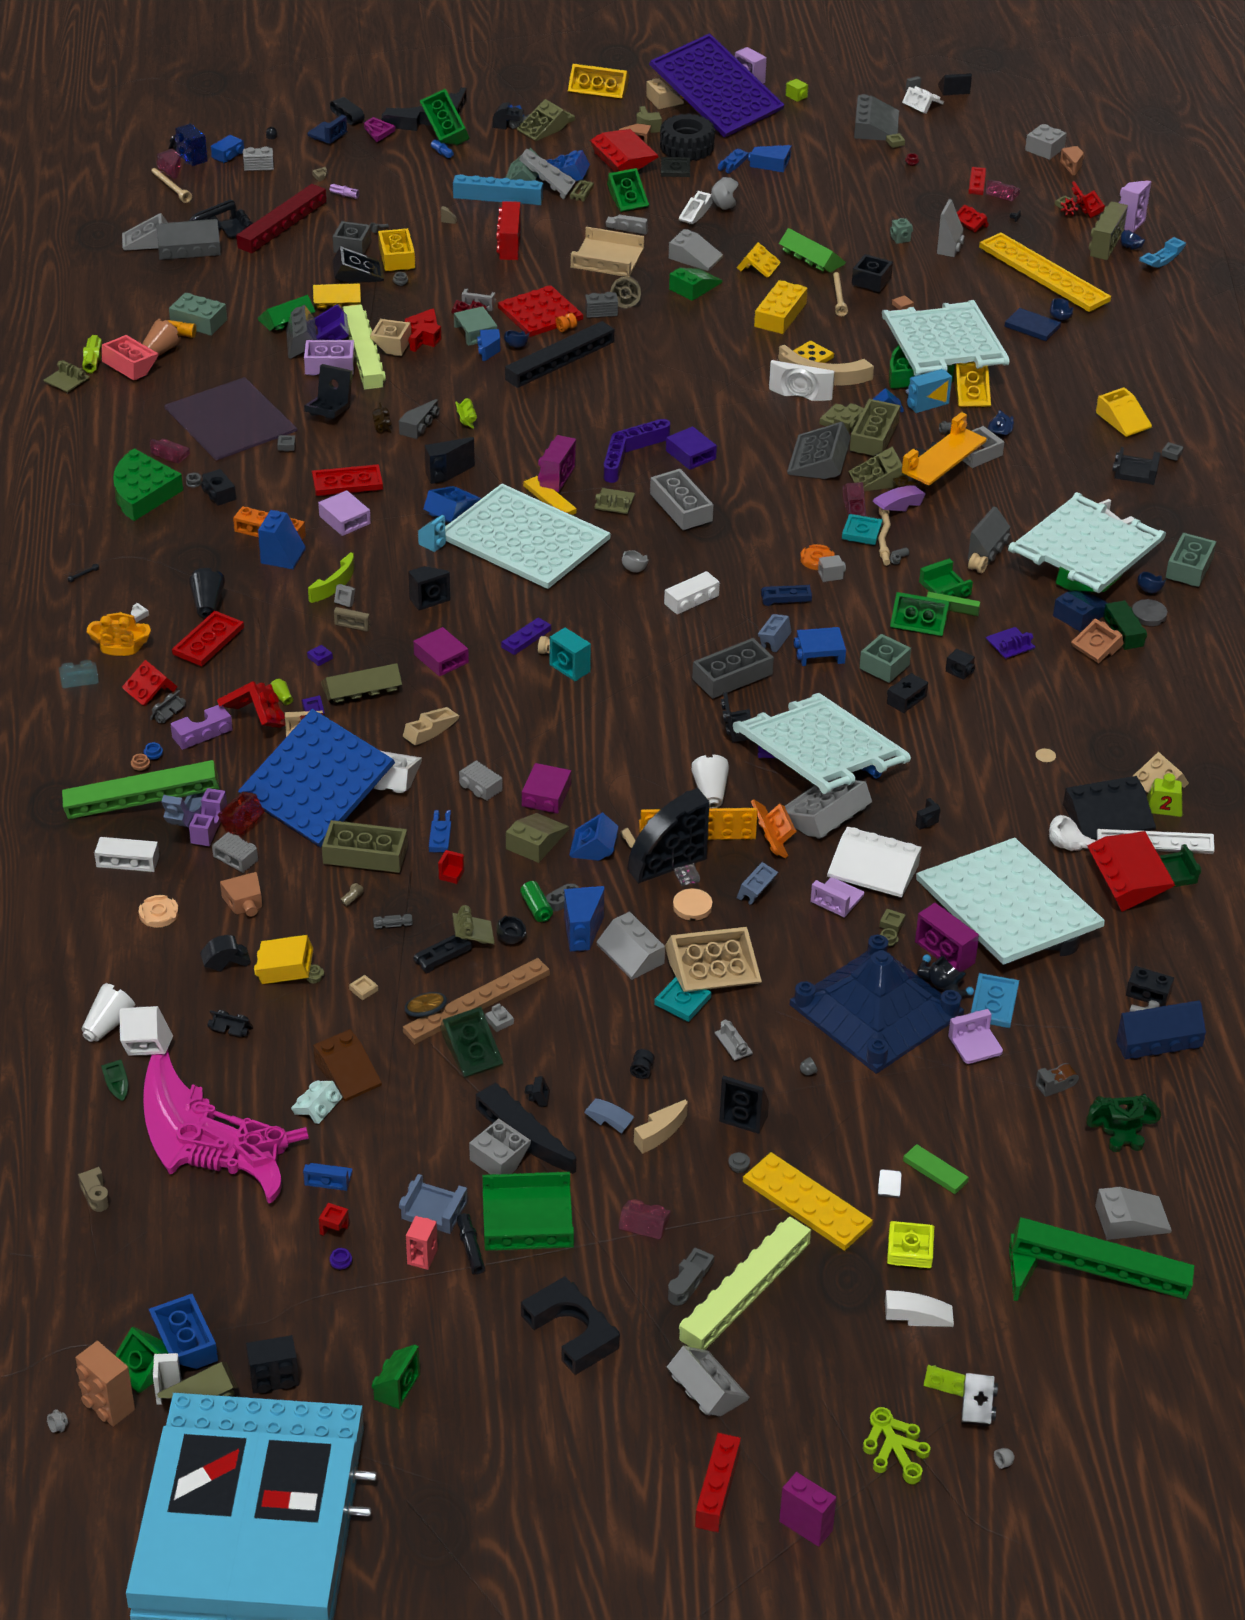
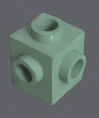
[890,218,913,244]

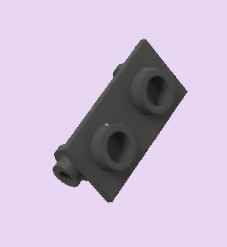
[150,690,186,723]

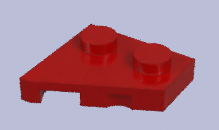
[405,309,438,332]

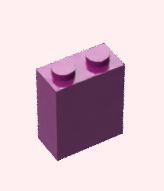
[413,627,469,677]
[522,763,571,814]
[779,1472,837,1547]

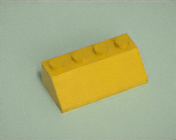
[568,64,629,99]

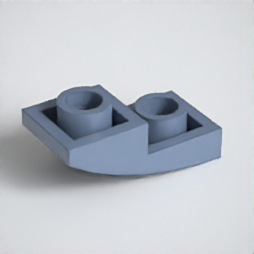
[584,1098,634,1134]

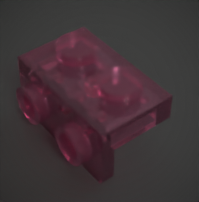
[619,1200,671,1239]

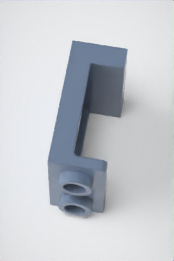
[399,1174,468,1234]

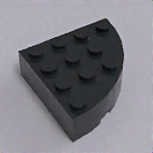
[627,788,709,884]

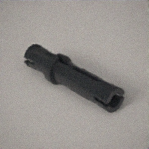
[456,1213,485,1274]

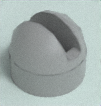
[994,1448,1015,1469]

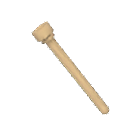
[152,168,192,203]
[833,272,848,316]

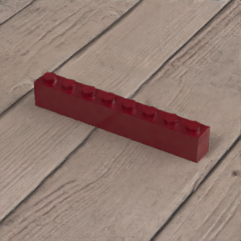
[236,184,327,254]

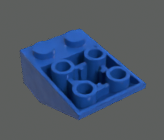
[538,150,590,181]

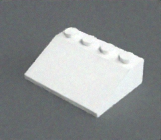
[374,751,422,793]
[827,827,921,897]

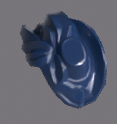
[1121,230,1145,250]
[988,410,1014,436]

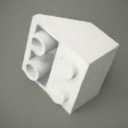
[119,1006,173,1056]

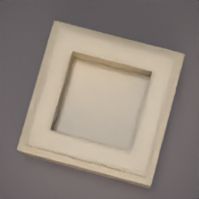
[349,975,378,1000]

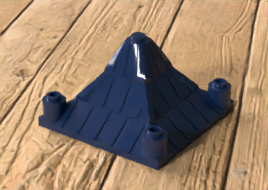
[790,935,964,1074]

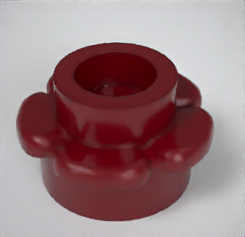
[905,153,919,166]

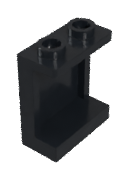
[1112,447,1161,485]

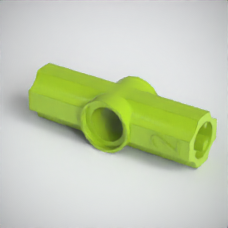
[82,335,102,373]

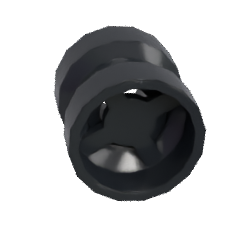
[630,1049,655,1079]

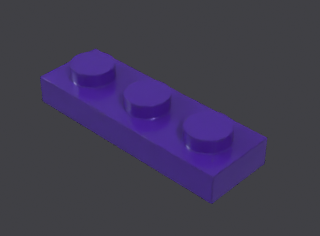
[501,617,551,655]

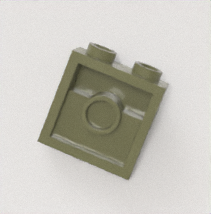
[819,403,864,433]

